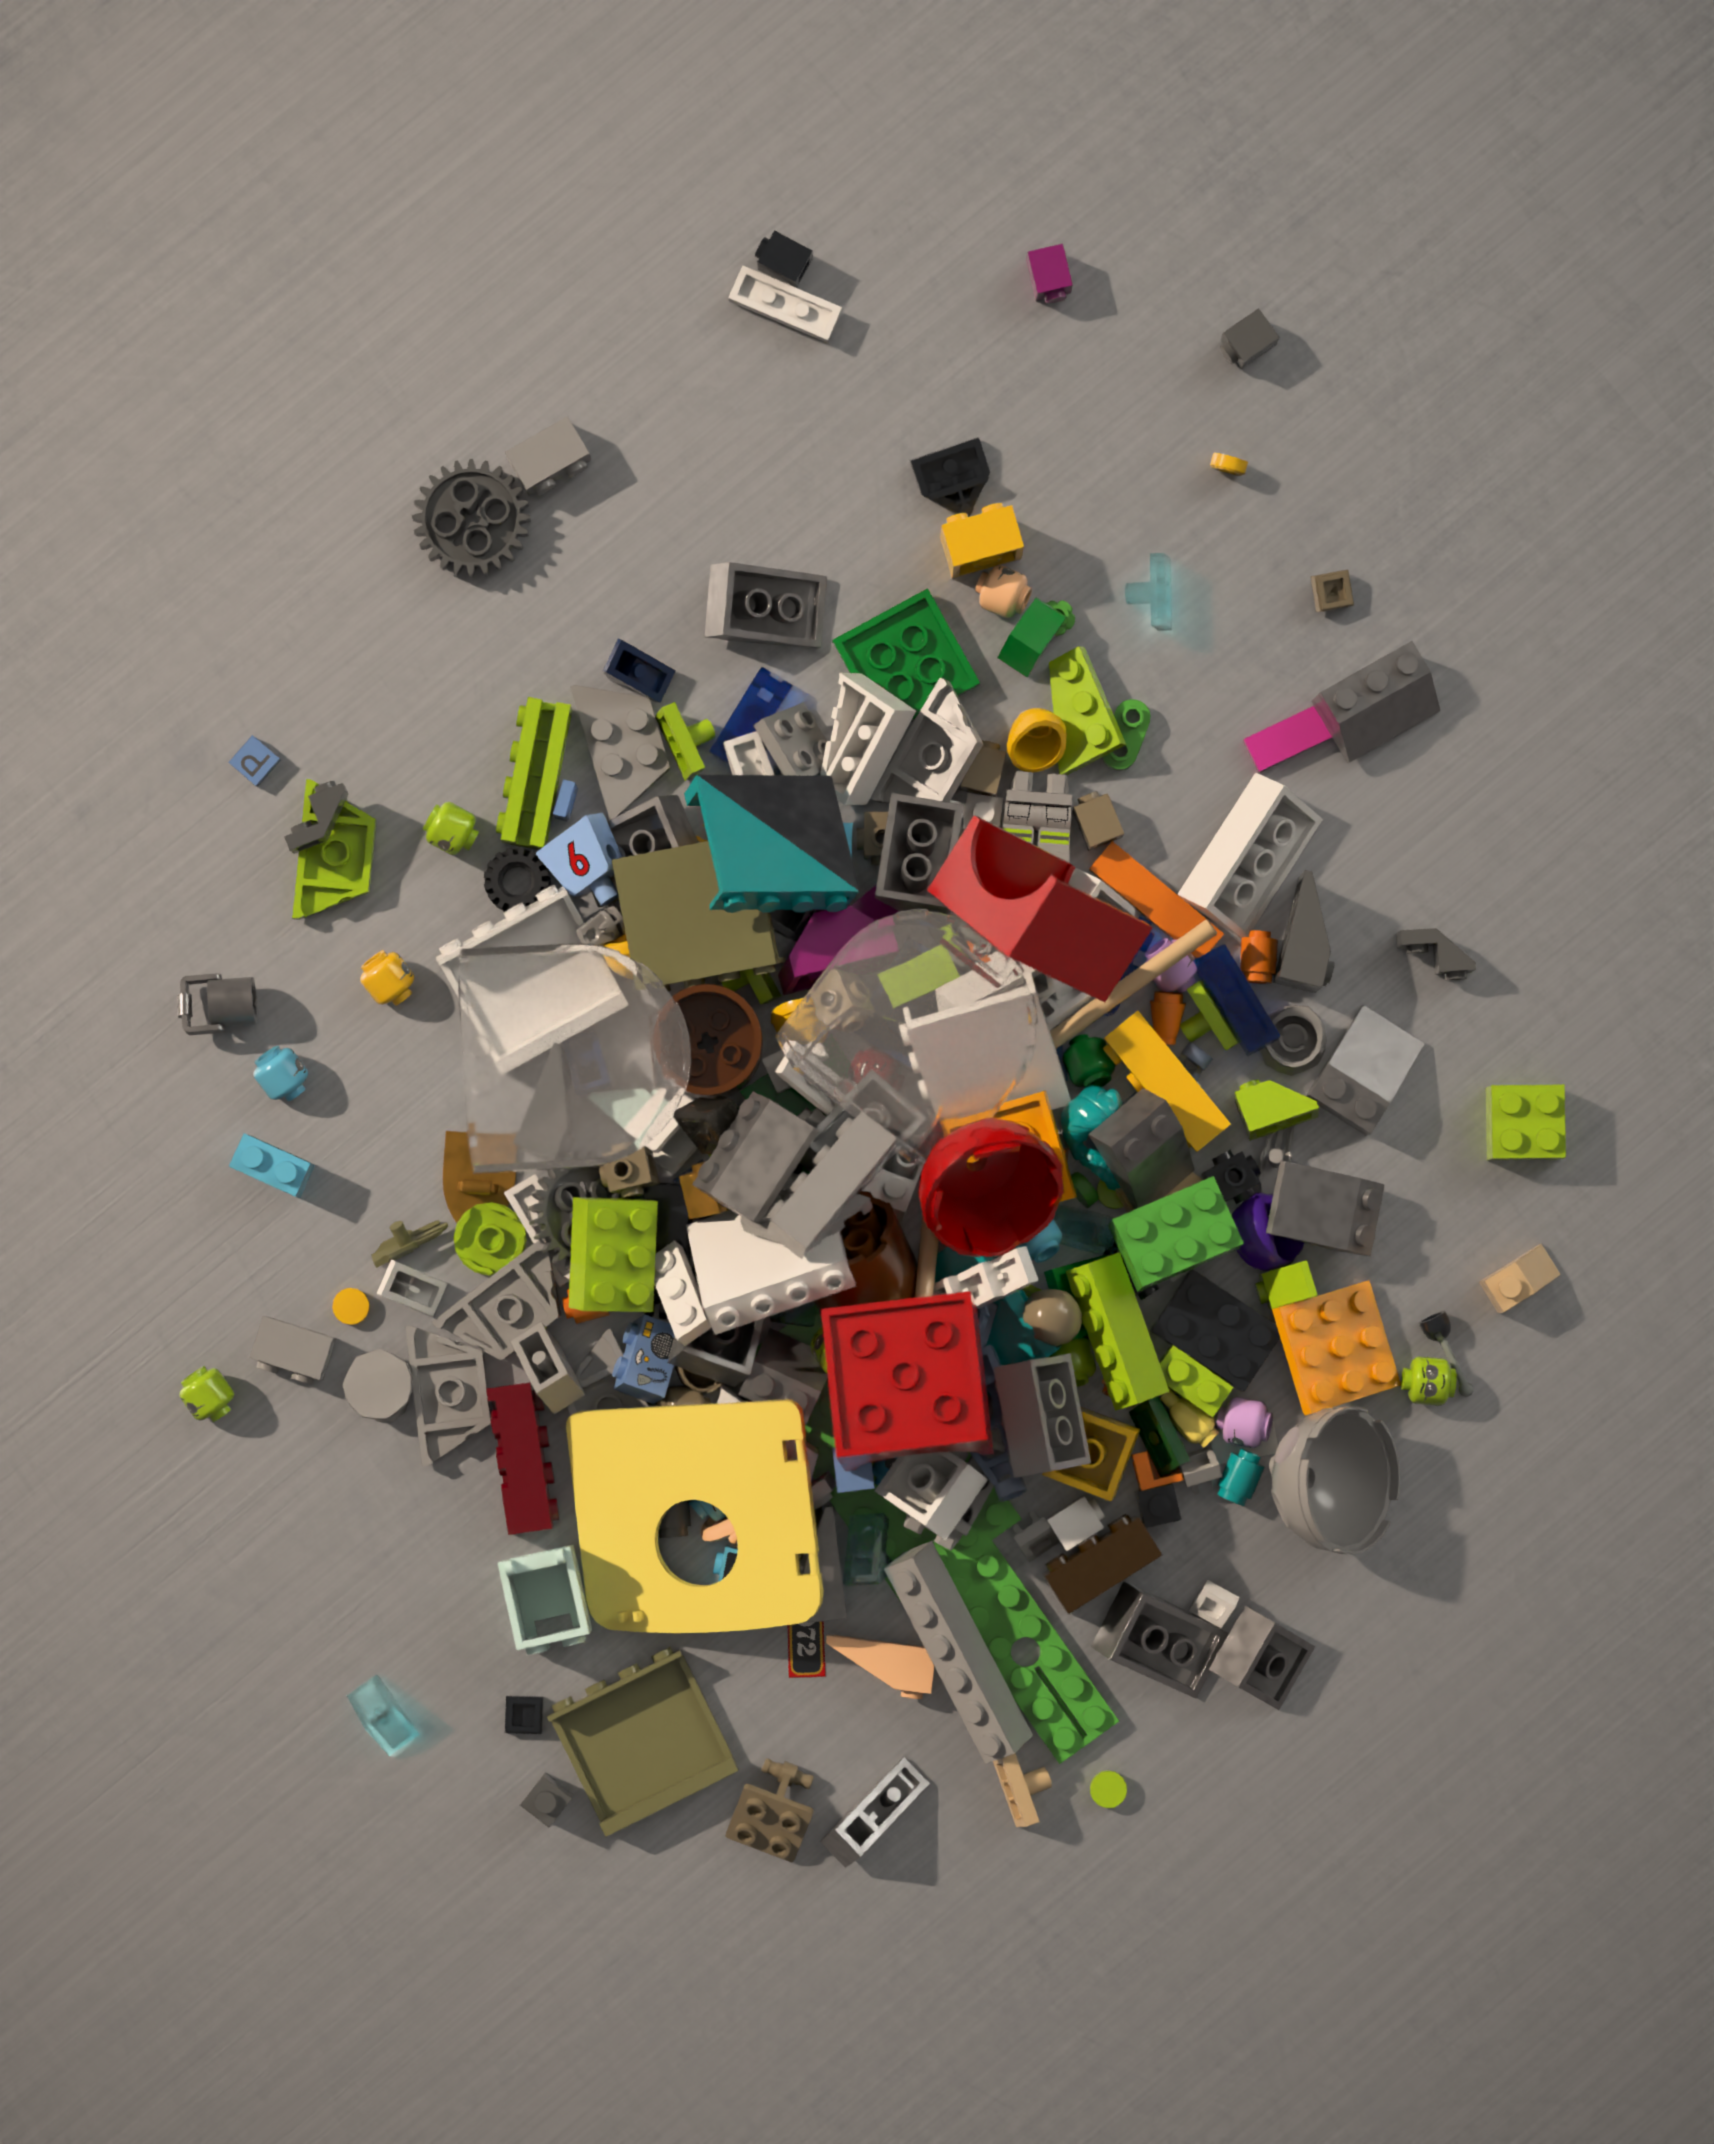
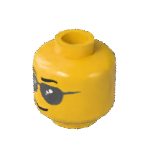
[360,950,415,1006]

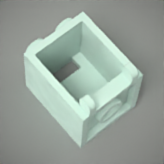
[498,1544,593,1655]

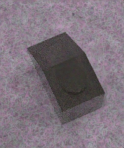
[673,1096,739,1155]

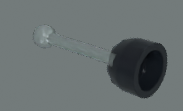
[1419,1311,1474,1397]

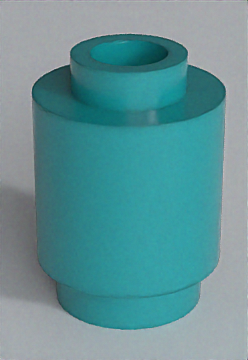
[1217,1449,1265,1506]

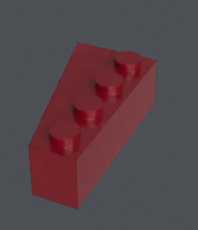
[486,1382,560,1535]

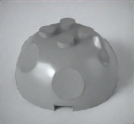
[1269,1406,1400,1554]

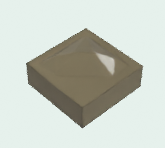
[1310,570,1354,612]

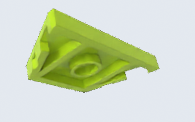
[292,779,377,920]

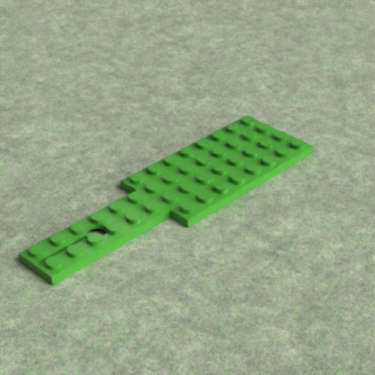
[754,1305,1119,1764]

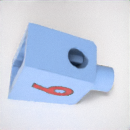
[536,813,622,906]

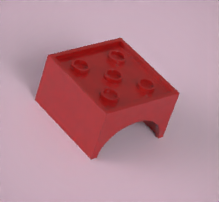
[927,815,1153,1003]
[821,1291,994,1472]

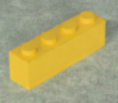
[1103,1010,1231,1152]

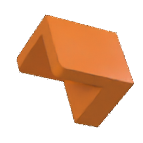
[1131,1450,1184,1491]

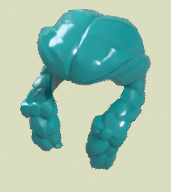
[1060,1086,1122,1191]

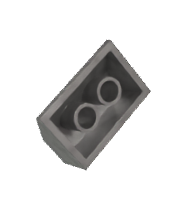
[1311,641,1441,763]
[875,793,964,922]
[692,1092,819,1225]

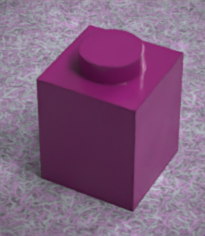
[1026,243,1073,304]

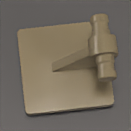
[725,1758,814,1862]

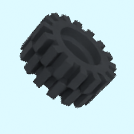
[484,847,551,912]

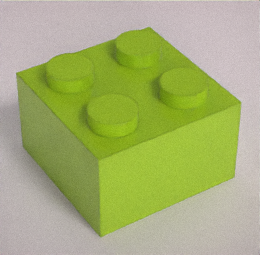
[1485,1084,1566,1161]

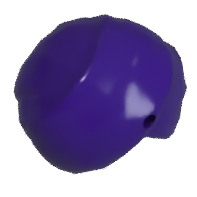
[1231,1193,1304,1271]

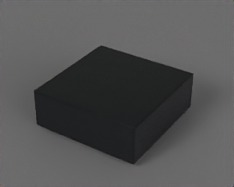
[505,1695,544,1734]

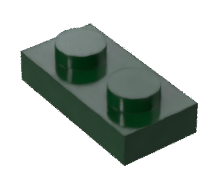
[1129,1396,1190,1478]

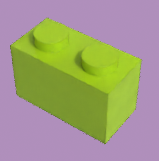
[1159,1345,1234,1418]

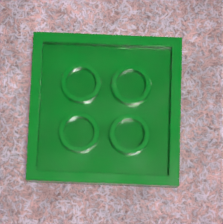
[832,588,980,723]

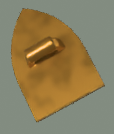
[443,1131,518,1223]

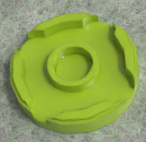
[453,1202,527,1276]

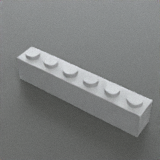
[884,1541,1033,1764]

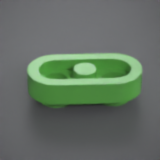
[1102,699,1151,771]

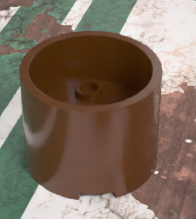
[651,984,763,1100]
[814,1191,918,1318]

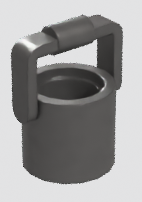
[177,973,258,1035]

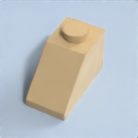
[1479,1244,1561,1313]

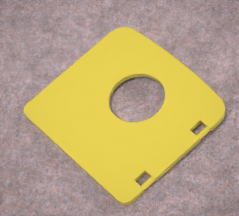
[566,1400,823,1633]

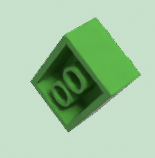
[1108,1176,1244,1292]

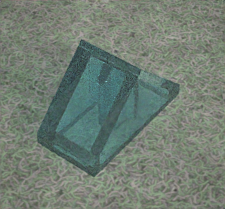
[347,1674,419,1756]

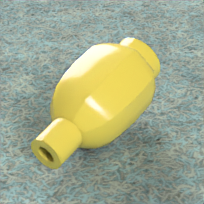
[1160,1388,1219,1448]

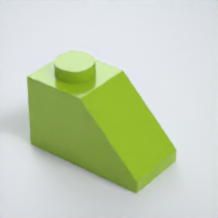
[1235,1079,1319,1141]
[1255,1260,1318,1309]

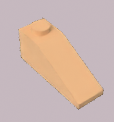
[826,1634,934,1699]

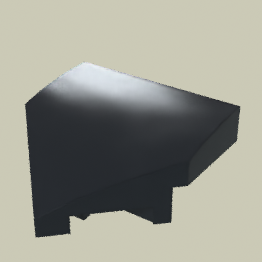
[909,437,990,517]

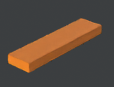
[1089,841,1224,962]

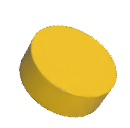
[1210,453,1248,476]
[332,1288,370,1325]

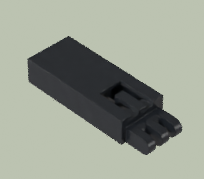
[644,1183,692,1319]

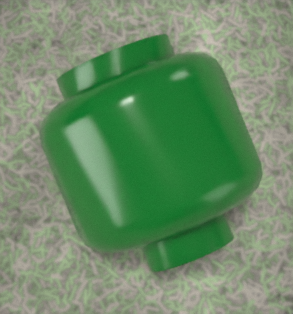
[1062,1034,1116,1088]

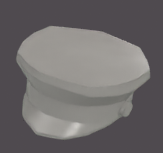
[1256,1005,1327,1076]
[342,1349,413,1422]

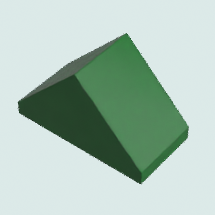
[997,597,1066,678]

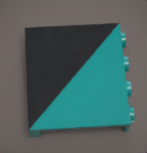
[684,775,859,913]

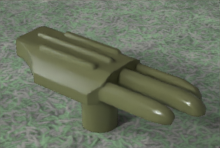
[371,1220,448,1268]

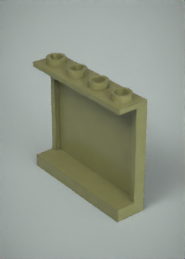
[612,841,786,995]
[547,1647,739,1837]

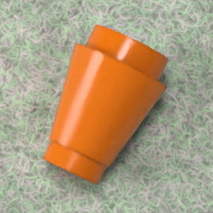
[1150,991,1186,1045]

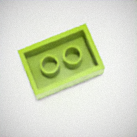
[568,1197,658,1312]

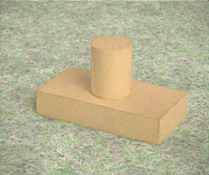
[993,1753,1052,1827]

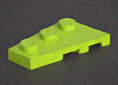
[1049,646,1126,775]

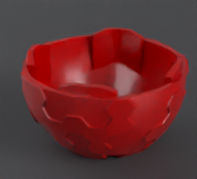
[919,1118,1064,1257]

